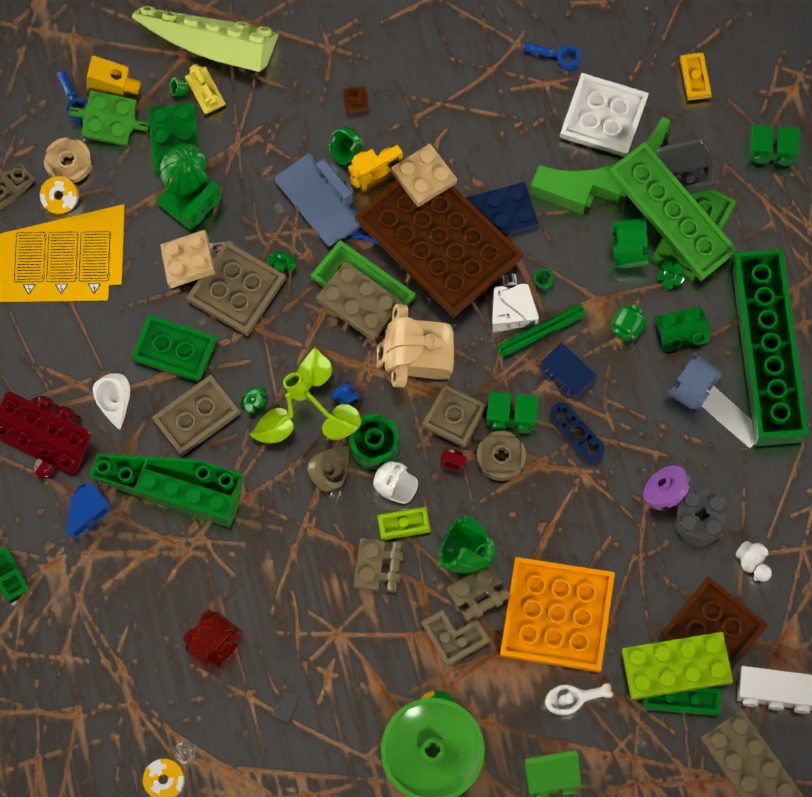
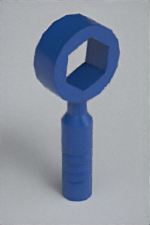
[523,42,581,70]
[57,70,88,123]

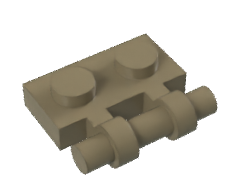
[354,538,404,593]
[446,564,511,621]

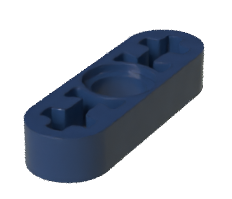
[550,403,605,463]

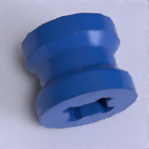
[331,381,362,407]

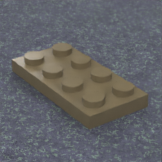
[700,710,803,797]

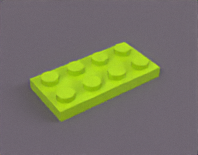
[621,632,733,700]

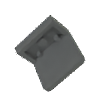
[656,139,716,194]

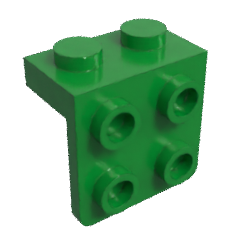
[157,180,222,231]

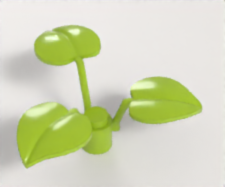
[249,348,362,443]

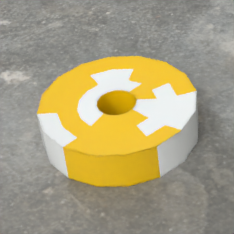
[40,176,79,214]
[143,759,185,797]

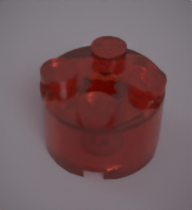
[183,609,242,671]

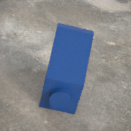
[66,482,112,541]

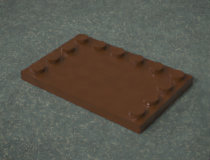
[355,181,524,318]

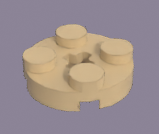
[44,138,92,183]

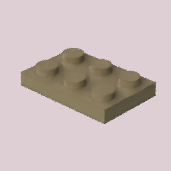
[316,262,403,342]
[152,375,240,457]

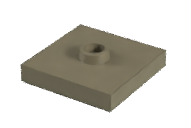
[421,384,487,449]

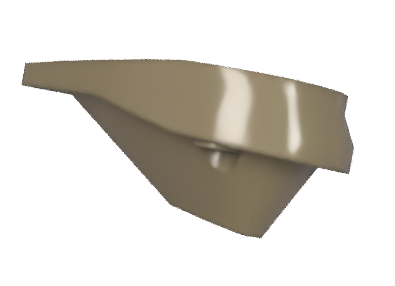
[307,446,349,492]

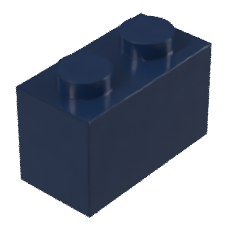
[540,342,597,402]

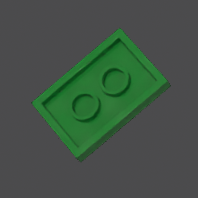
[148,103,199,175]
[131,315,217,383]

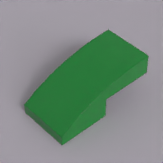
[0,546,30,602]

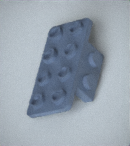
[275,153,361,247]

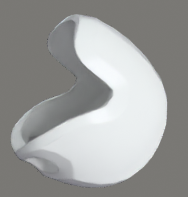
[373,461,418,504]

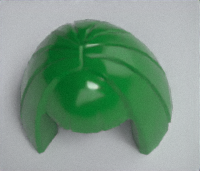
[159,143,211,199]
[438,516,496,573]

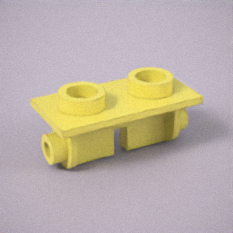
[185,64,226,114]

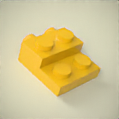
[348,145,403,194]

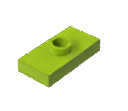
[377,507,431,541]

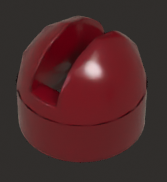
[34,458,56,479]

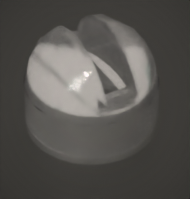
[174,741,195,763]

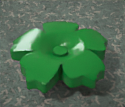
[267,251,296,272]
[656,260,685,289]
[240,387,266,414]

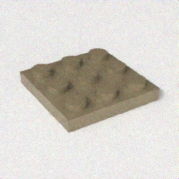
[186,241,286,336]

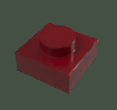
[440,449,467,473]

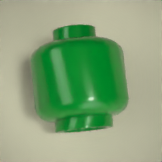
[610,304,646,342]

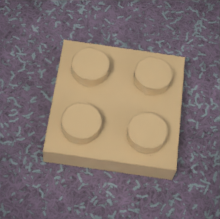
[391,144,457,207]
[160,230,216,288]

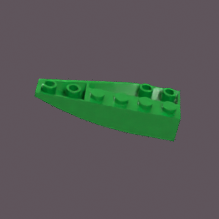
[88,454,244,528]

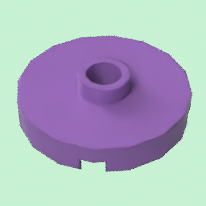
[643,465,690,510]

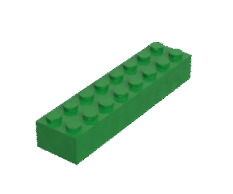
[731,249,809,446]

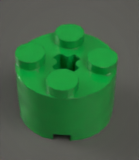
[612,218,649,268]
[349,414,400,470]

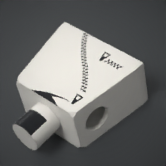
[492,273,539,332]

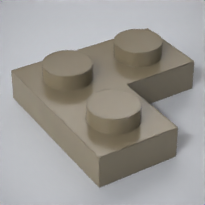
[421,610,490,668]

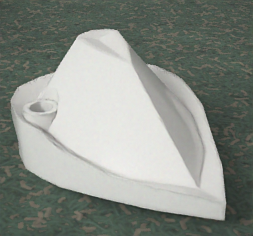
[93,373,130,429]

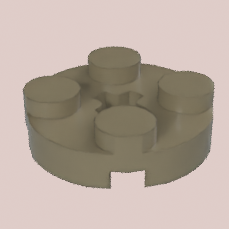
[477,431,526,481]

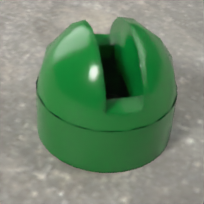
[170,77,189,96]
[534,269,554,290]

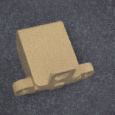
[376,304,454,388]

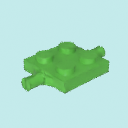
[69,90,149,147]

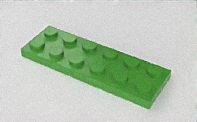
[607,142,738,281]

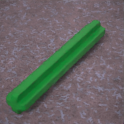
[497,304,586,357]

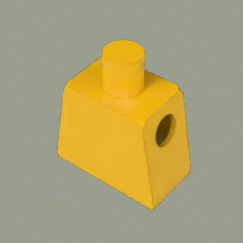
[86,55,141,97]

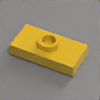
[680,53,712,101]

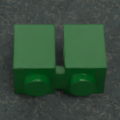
[748,125,800,166]
[486,391,538,433]

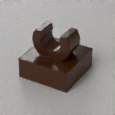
[343,86,369,114]

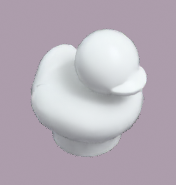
[736,541,772,582]

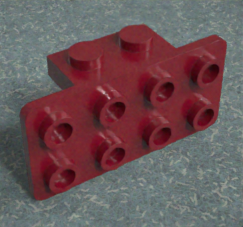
[0,392,91,475]

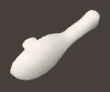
[545,683,614,715]

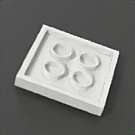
[560,73,649,157]

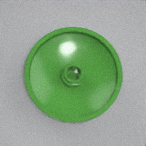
[381,698,485,797]

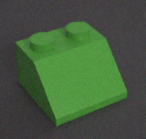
[524,751,581,797]

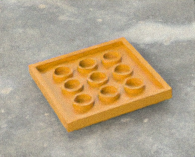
[500,557,615,673]

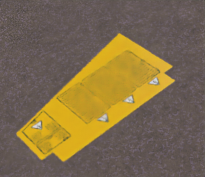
[0,204,125,302]

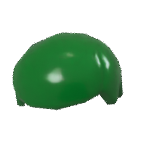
[328,126,363,165]

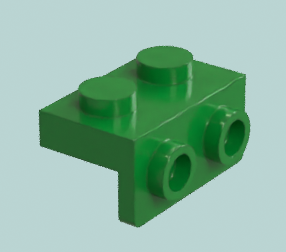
[654,306,710,352]

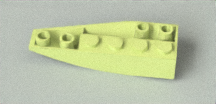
[132,6,278,72]

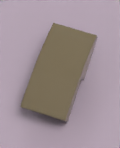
[0,163,35,210]

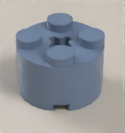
[667,353,723,410]

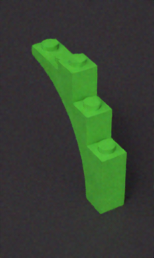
[530,117,673,214]

